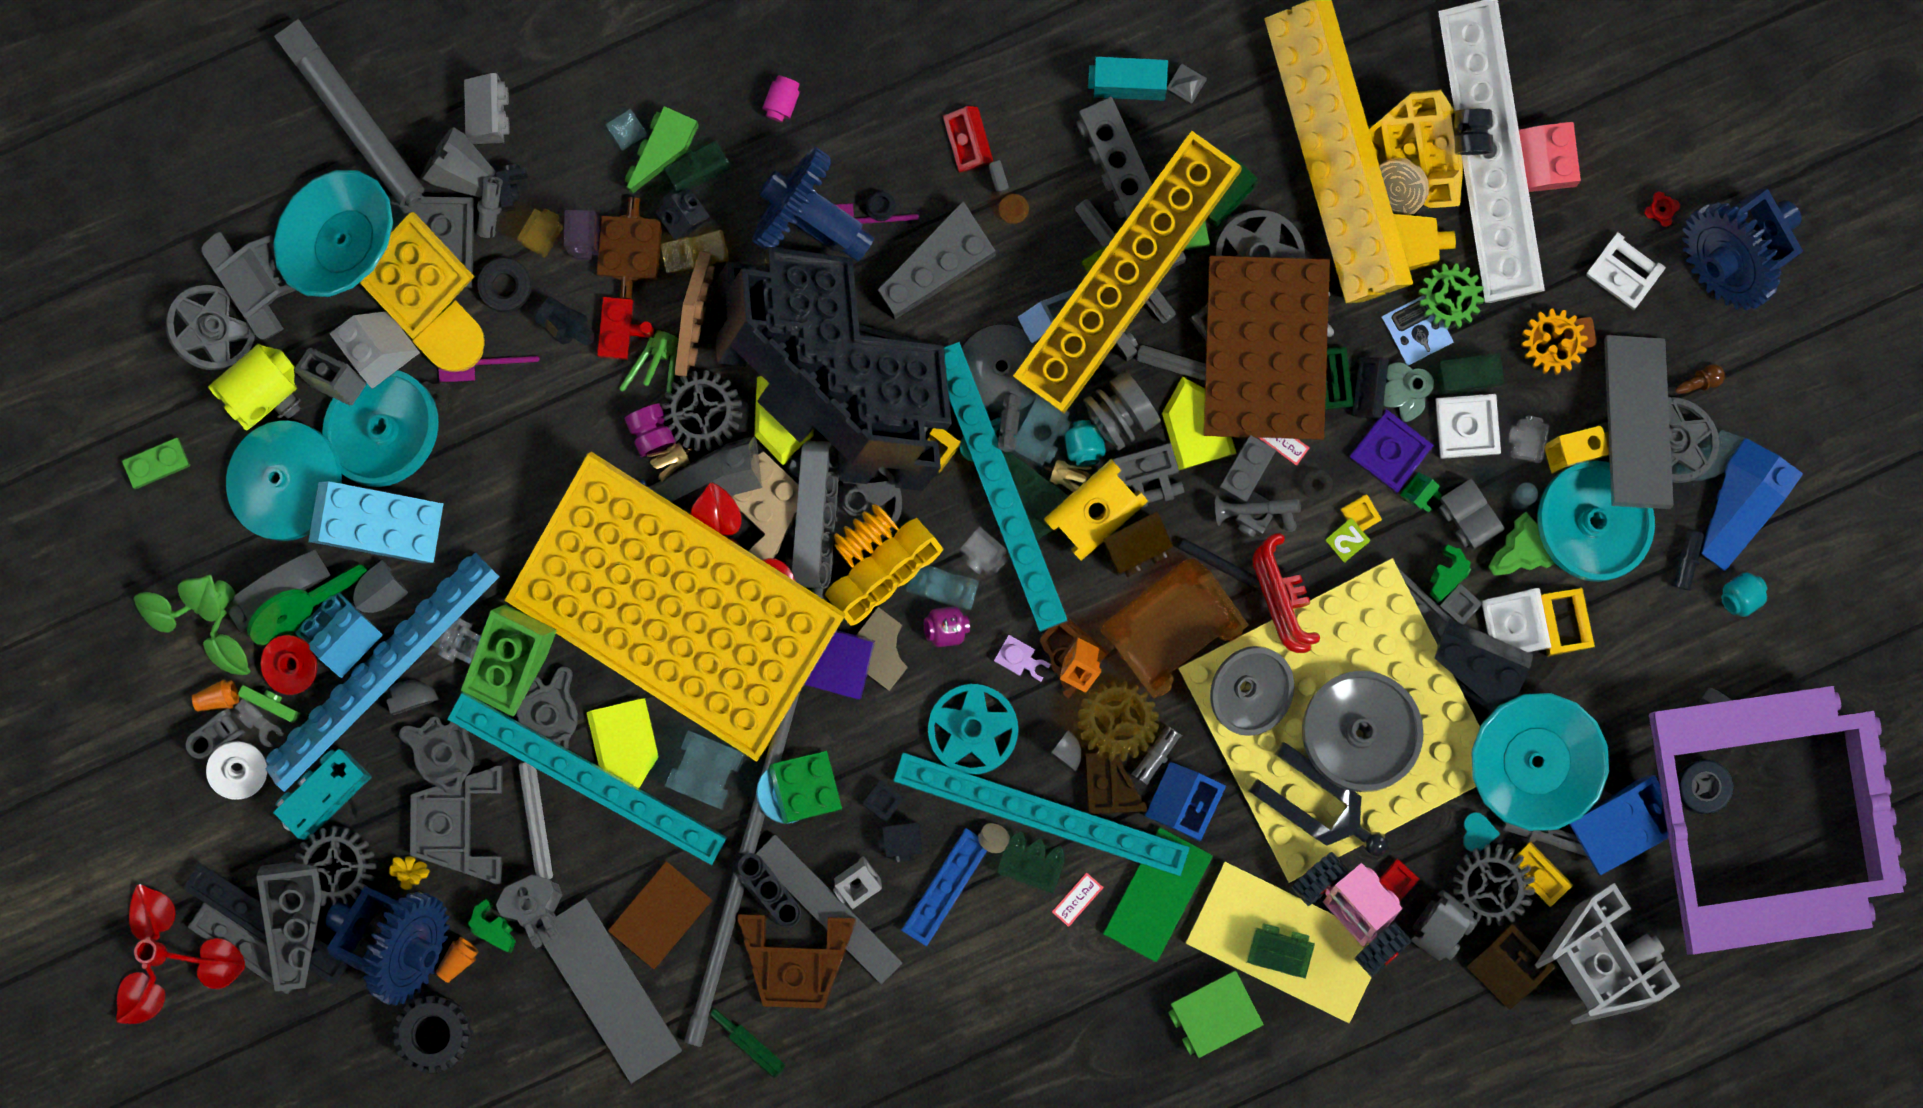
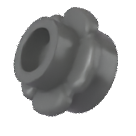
[274,394,301,420]

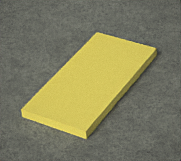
[1185,862,1371,1023]

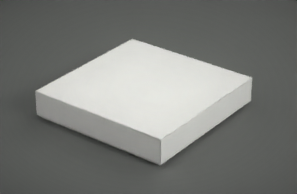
[1435,394,1501,459]
[1481,588,1551,652]

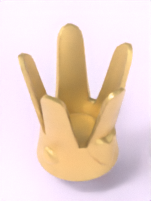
[647,443,693,482]
[1045,460,1092,492]

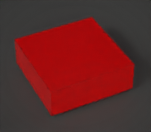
[1379,859,1420,901]

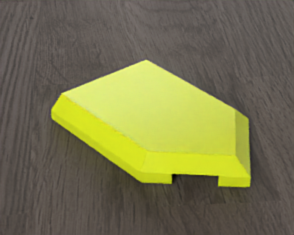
[754,376,814,465]
[1162,376,1236,470]
[586,698,659,788]

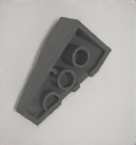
[648,436,762,509]
[257,862,322,992]

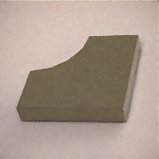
[856,607,908,692]

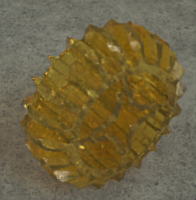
[1077,680,1159,761]

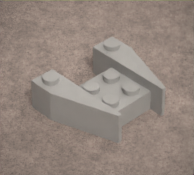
[1535,883,1680,1024]

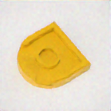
[412,300,484,372]

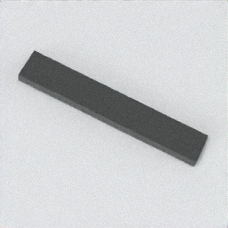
[756,835,903,984]

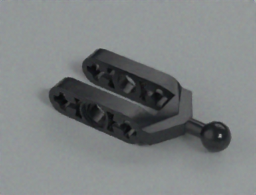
[1248,742,1388,856]

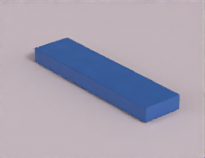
[901,829,987,946]

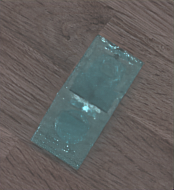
[906,565,979,610]

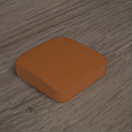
[1564,317,1596,348]

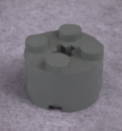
[1408,890,1477,961]

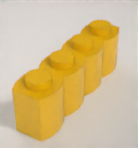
[825,518,943,626]

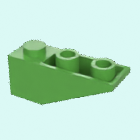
[625,106,699,193]

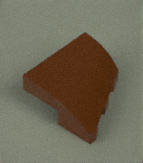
[1040,616,1109,699]

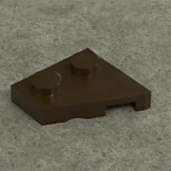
[1085,752,1147,814]

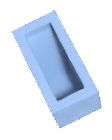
[1018,288,1077,343]

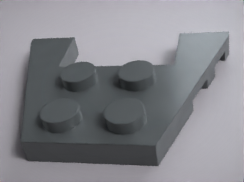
[410,766,503,884]

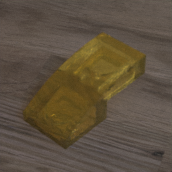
[660,230,729,273]

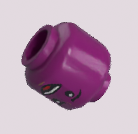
[924,606,970,647]

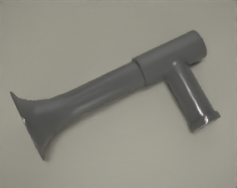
[1215,495,1301,532]

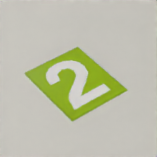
[1326,518,1371,563]

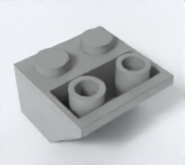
[464,73,509,144]

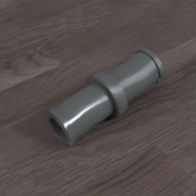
[476,176,503,238]
[1132,725,1182,785]

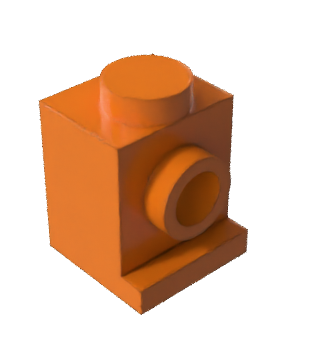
[1060,638,1101,693]

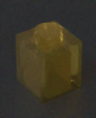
[517,208,563,258]

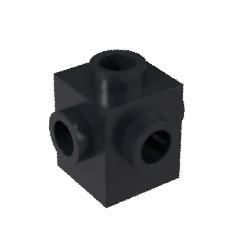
[655,188,710,241]

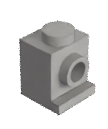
[833,856,882,909]

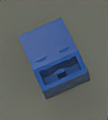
[1569,775,1668,875]

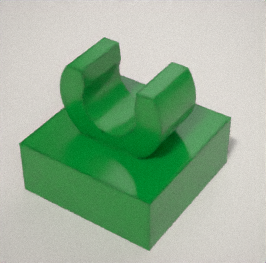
[1400,472,1442,512]

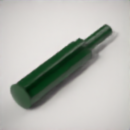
[710,1008,786,1078]

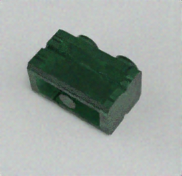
[1437,353,1504,395]
[1245,923,1315,979]

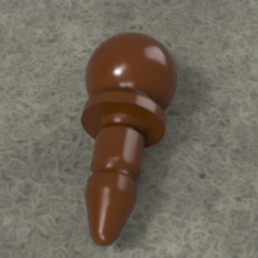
[1675,364,1725,394]

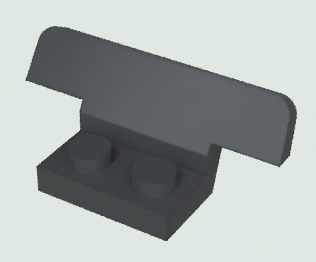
[202,232,296,339]

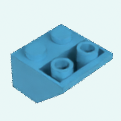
[295,592,383,678]

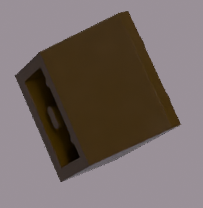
[1466,924,1555,1010]

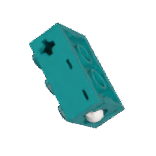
[273,749,372,840]

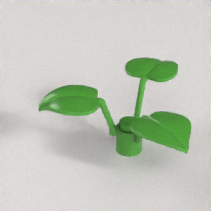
[133,575,251,675]

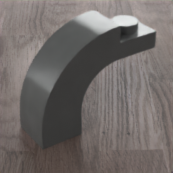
[225,550,330,632]

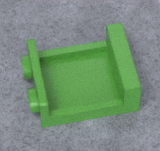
[1168,971,1264,1058]

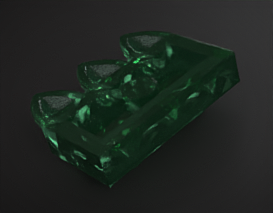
[997,832,1064,894]

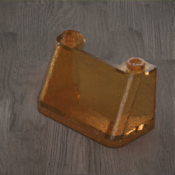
[1101,558,1249,699]

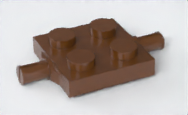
[597,197,662,299]

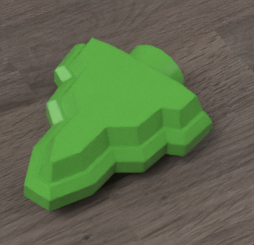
[1488,512,1556,576]

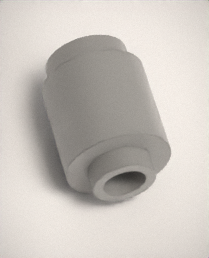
[1625,933,1665,972]

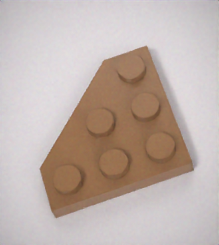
[674,251,715,376]

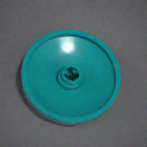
[322,370,439,487]
[226,421,342,541]
[1538,461,1655,582]

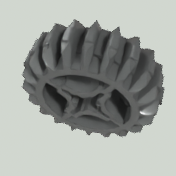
[662,370,742,451]
[295,826,376,907]
[1453,844,1535,926]

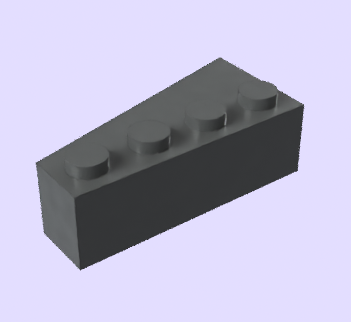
[878,201,996,319]

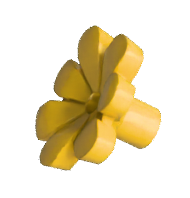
[389,856,430,890]

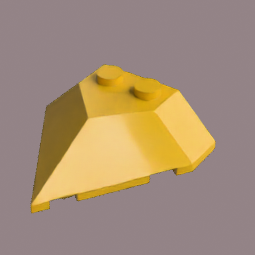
[1369,90,1463,208]

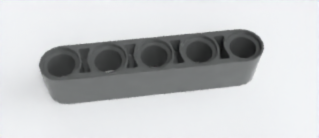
[792,440,839,589]

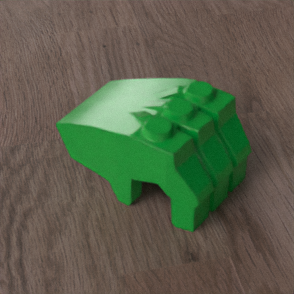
[1430,544,1471,603]
[468,899,516,953]

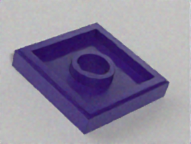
[1350,409,1434,493]
[804,630,875,700]

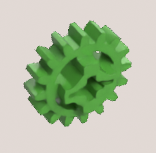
[1419,263,1484,329]

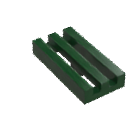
[1325,347,1354,410]

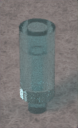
[1511,483,1538,509]

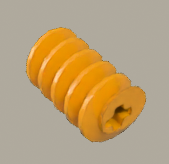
[834,504,900,568]

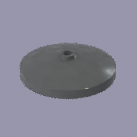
[1302,671,1424,792]

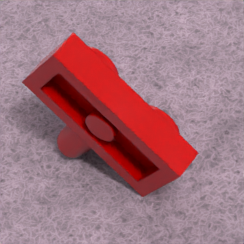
[597,297,654,360]

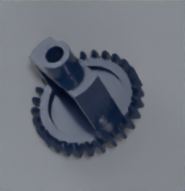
[752,147,874,262]
[1682,189,1803,310]
[326,886,450,1006]

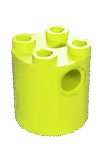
[208,343,297,430]

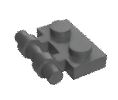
[1113,443,1185,508]

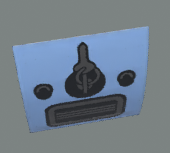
[1382,296,1453,365]

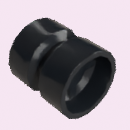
[1453,109,1494,155]

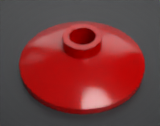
[261,635,317,695]

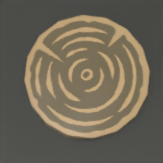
[1380,158,1429,215]

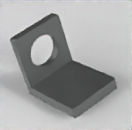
[1235,492,1274,538]

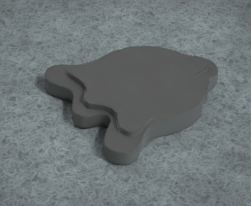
[516,667,578,749]
[399,717,475,794]

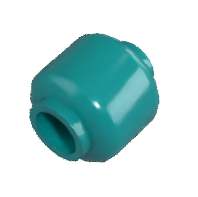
[1065,420,1106,466]
[1721,572,1767,617]

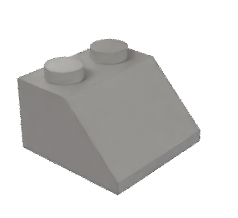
[330,312,420,389]

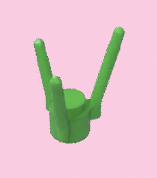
[620,330,679,393]

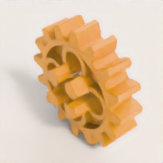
[1521,309,1588,375]

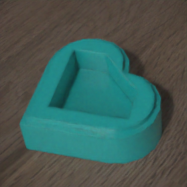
[1463,813,1500,852]

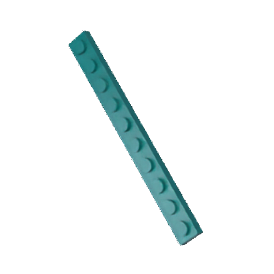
[944,342,1068,632]
[447,692,727,865]
[894,753,1190,877]

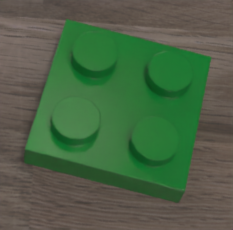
[769,751,842,824]

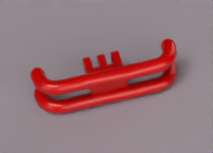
[1252,533,1320,653]

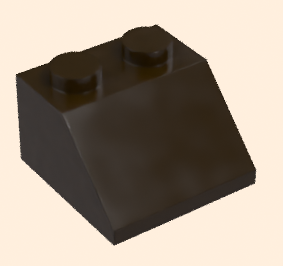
[1102,512,1173,578]

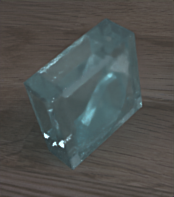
[606,109,647,151]

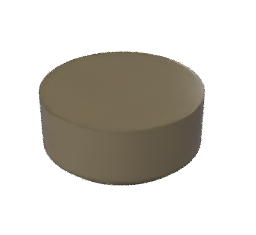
[978,823,1010,853]

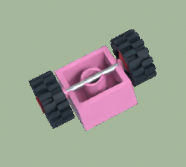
[1292,852,1412,977]

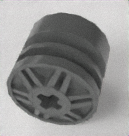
[1083,371,1161,451]

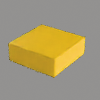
[1341,494,1382,531]

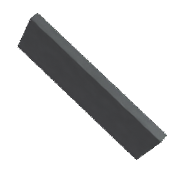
[1604,335,1673,509]
[537,898,683,1084]

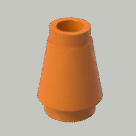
[192,679,239,712]
[435,937,478,983]

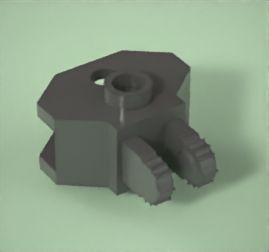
[496,875,563,949]

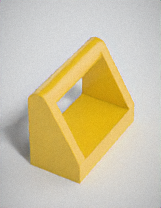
[1541,588,1595,657]

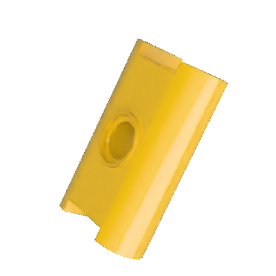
[1044,459,1148,561]

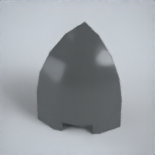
[353,560,408,613]
[385,680,440,715]
[1051,730,1081,772]

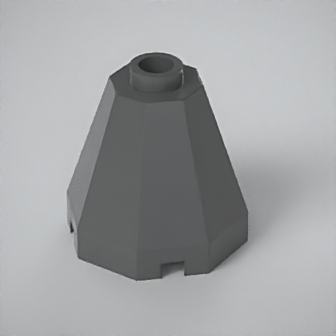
[420,127,496,197]

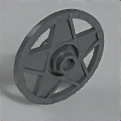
[1215,210,1305,259]
[166,285,255,370]
[1668,397,1719,483]
[834,467,902,545]

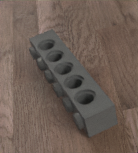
[1076,97,1186,270]

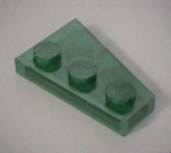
[1004,452,1069,541]

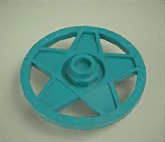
[928,684,1018,775]

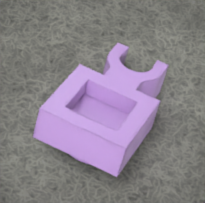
[994,635,1051,682]

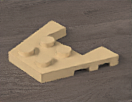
[691,452,799,560]

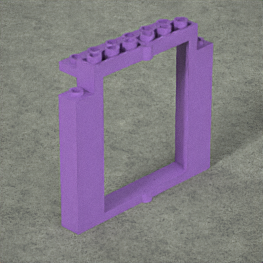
[1649,686,1906,955]

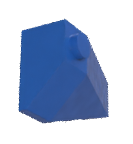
[1700,438,1803,571]

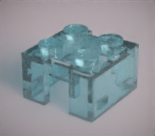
[665,730,746,811]

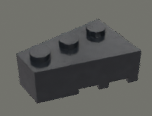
[1434,619,1533,709]

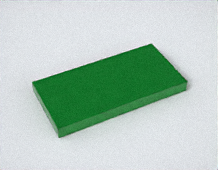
[1103,828,1213,963]

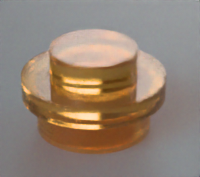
[999,194,1029,224]

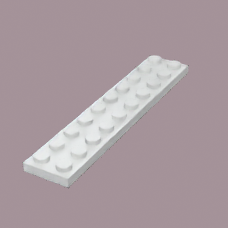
[1438,0,1545,303]

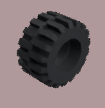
[393,996,473,1073]

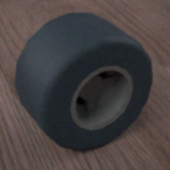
[1677,759,1734,815]

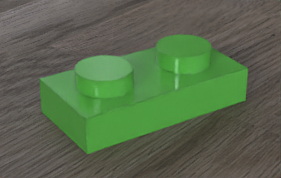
[122,438,190,489]

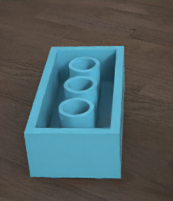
[308,481,443,563]

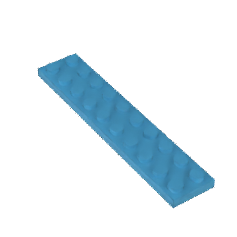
[265,552,499,792]

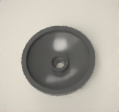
[962,325,1038,414]
[1210,646,1294,736]

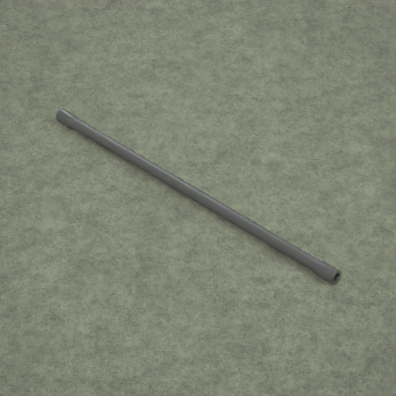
[684,582,833,1047]

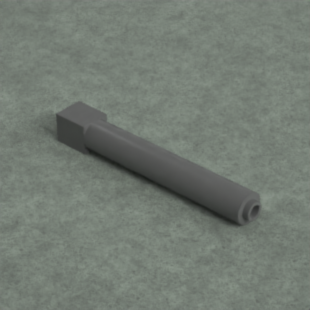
[274,19,425,207]

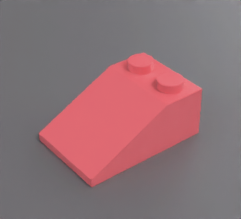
[1519,122,1581,192]

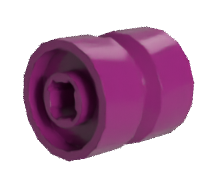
[624,403,676,457]

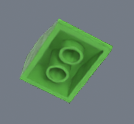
[461,604,557,716]

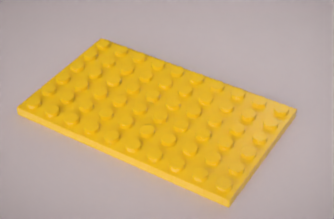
[505,452,846,762]

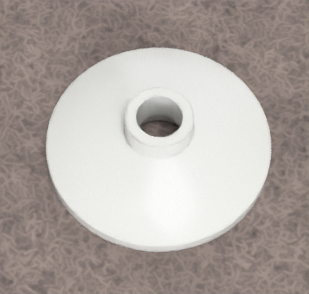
[206,741,267,799]

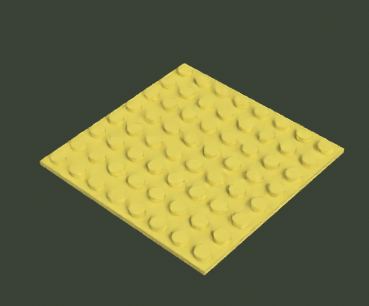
[1178,558,1480,883]

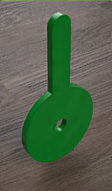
[247,565,367,645]

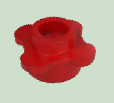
[1645,192,1680,227]

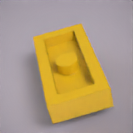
[1513,841,1573,907]

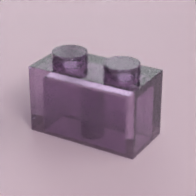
[564,210,600,260]

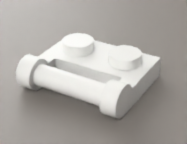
[1586,232,1666,310]

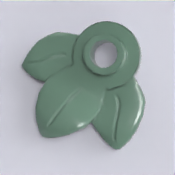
[1383,363,1434,422]

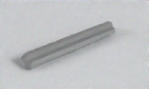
[519,762,553,879]

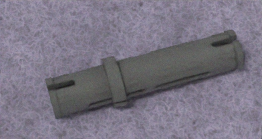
[1503,822,1588,858]

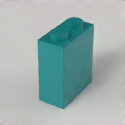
[1088,57,1168,101]

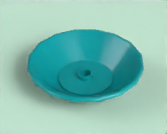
[273,170,393,297]
[1471,693,1609,831]

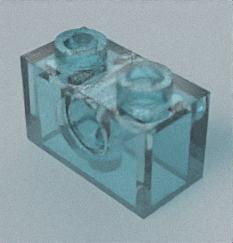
[1010,396,1072,468]

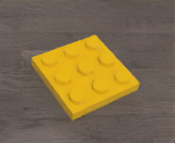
[360,212,474,339]

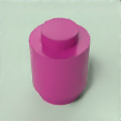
[762,76,800,122]

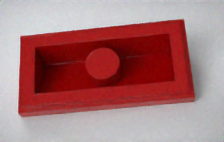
[943,106,993,172]

